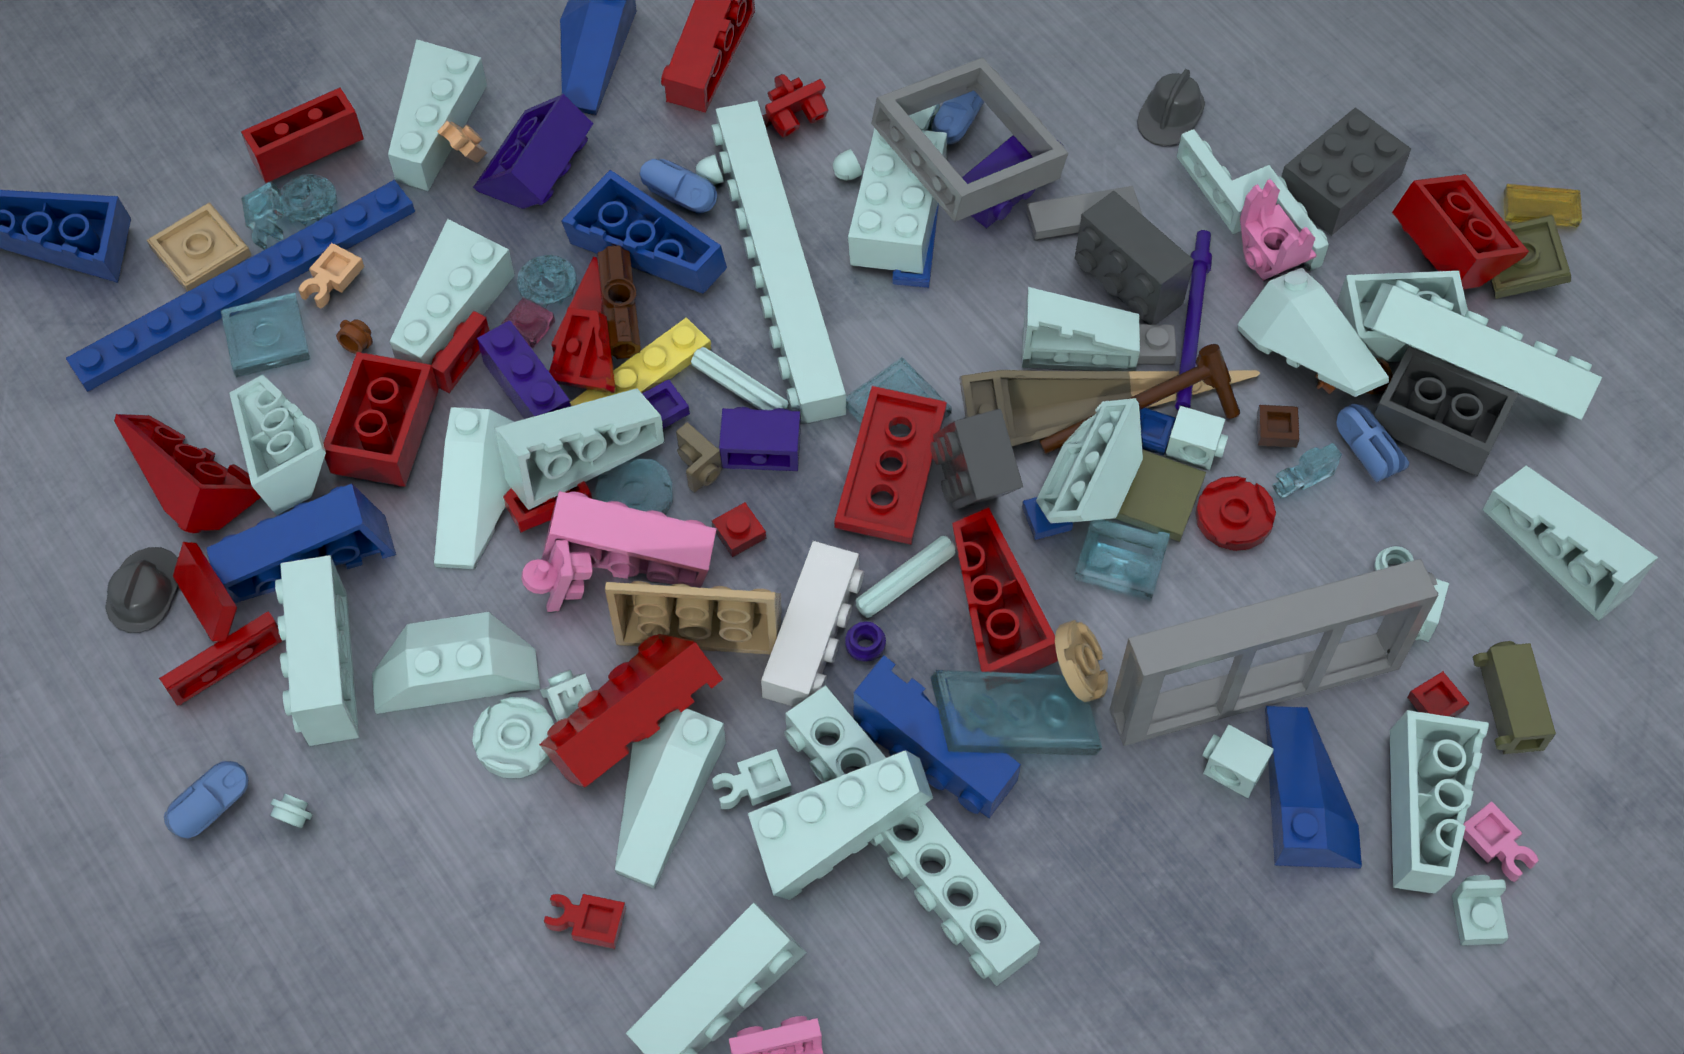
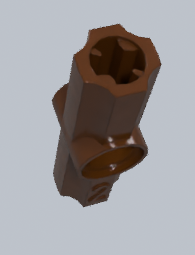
[597,246,641,359]

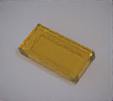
[1504,184,1582,227]

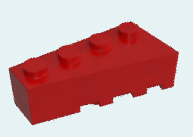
[661,0,755,113]
[539,634,723,788]

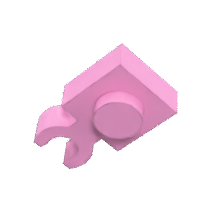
[1463,801,1539,882]

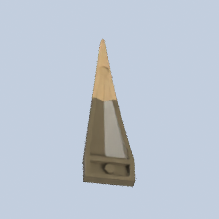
[959,370,1260,447]

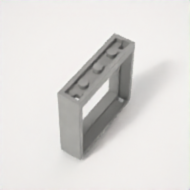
[871,58,1068,222]

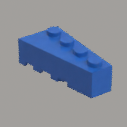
[0,190,131,283]
[206,483,396,603]

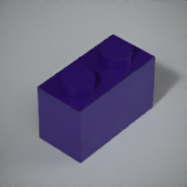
[719,407,801,471]

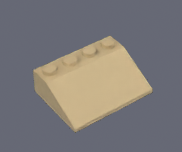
[605,581,782,655]

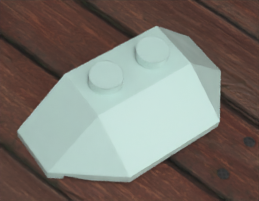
[1036,398,1143,523]
[372,612,540,714]

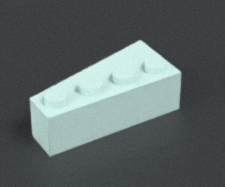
[388,39,487,191]
[390,219,515,365]
[494,388,664,510]
[1390,710,1489,894]
[748,750,933,900]

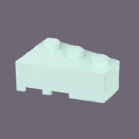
[1022,287,1140,371]

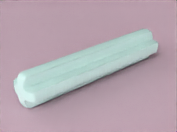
[691,347,789,410]
[856,536,956,618]

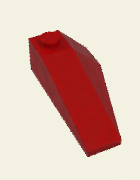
[114,414,261,533]

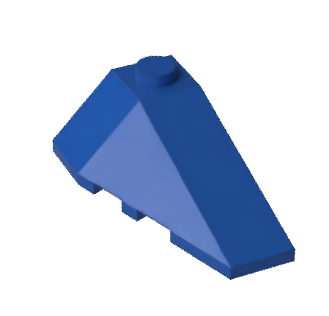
[560,0,637,115]
[1265,706,1362,869]

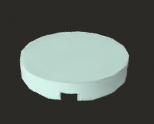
[472,697,554,778]

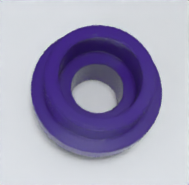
[845,621,886,662]

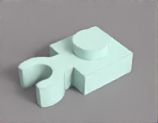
[712,749,792,809]

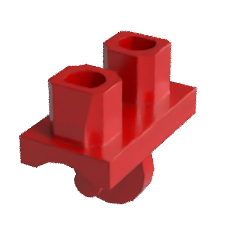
[762,74,829,138]

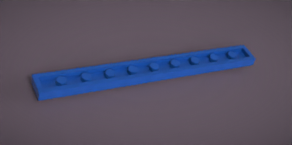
[66,180,415,392]

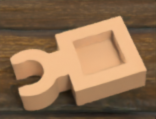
[437,121,487,163]
[299,243,364,309]

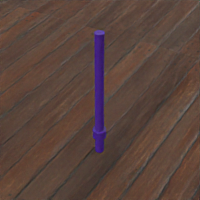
[1175,230,1212,411]

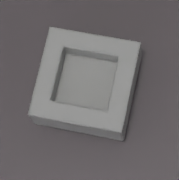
[1137,324,1177,365]

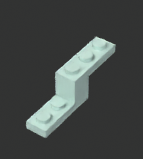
[1177,129,1329,271]

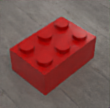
[323,352,439,487]

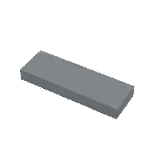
[1026,186,1142,240]

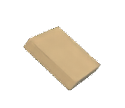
[147,202,251,292]

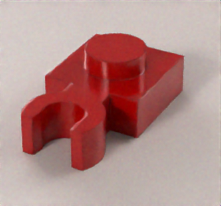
[544,894,626,949]

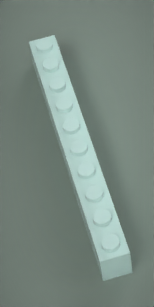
[711,101,846,425]

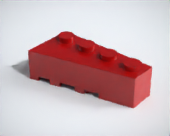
[952,507,1058,693]

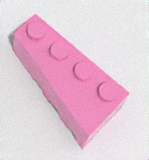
[541,491,716,588]

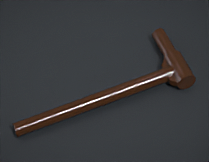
[1039,344,1240,455]

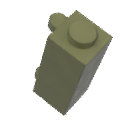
[1472,641,1556,754]

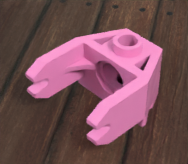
[1240,179,1317,281]

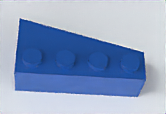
[561,170,727,294]
[853,655,1021,819]

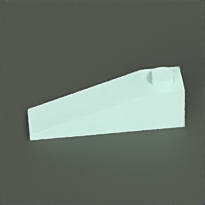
[1237,268,1389,397]
[615,708,726,888]

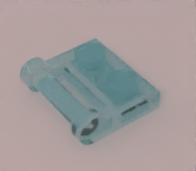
[1074,519,1170,601]

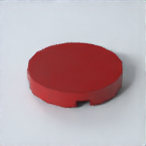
[1195,476,1276,551]

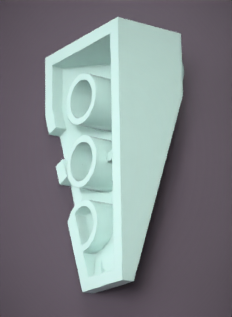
[229,374,326,516]
[434,407,514,569]

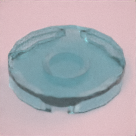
[595,456,673,515]

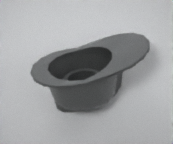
[1137,69,1205,146]
[105,547,178,633]

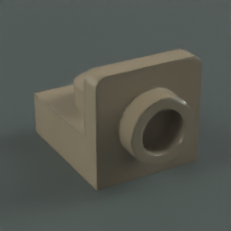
[676,422,722,493]

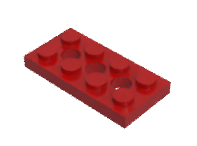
[834,386,947,545]

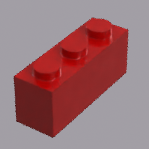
[241,87,364,183]

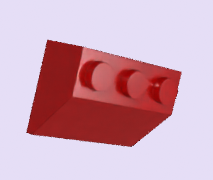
[1392,174,1529,290]

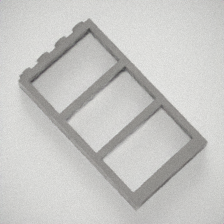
[1110,559,1439,746]

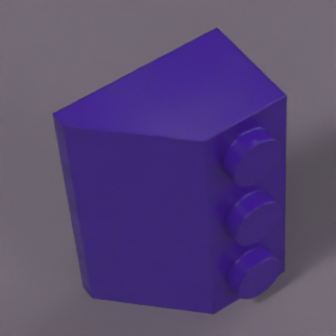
[473,94,594,209]

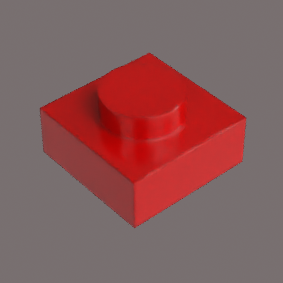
[711,502,766,557]
[1407,671,1470,717]

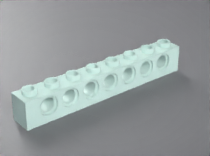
[784,685,1040,987]

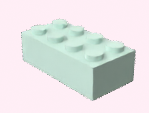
[848,128,947,274]
[275,555,359,746]

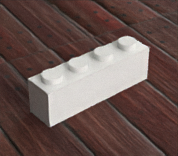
[761,541,864,707]

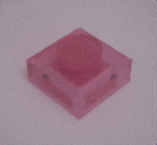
[501,297,555,348]

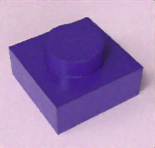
[642,379,690,429]

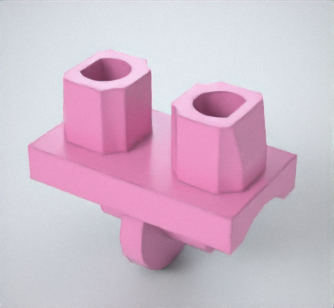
[521,540,592,612]

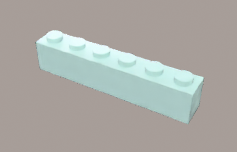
[1363,280,1602,420]

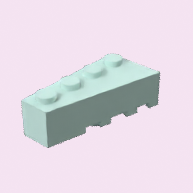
[1483,465,1658,621]
[626,903,807,1054]

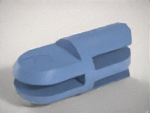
[931,91,984,145]
[640,159,717,213]
[1336,403,1410,482]
[164,761,249,839]

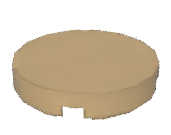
[1055,620,1108,702]

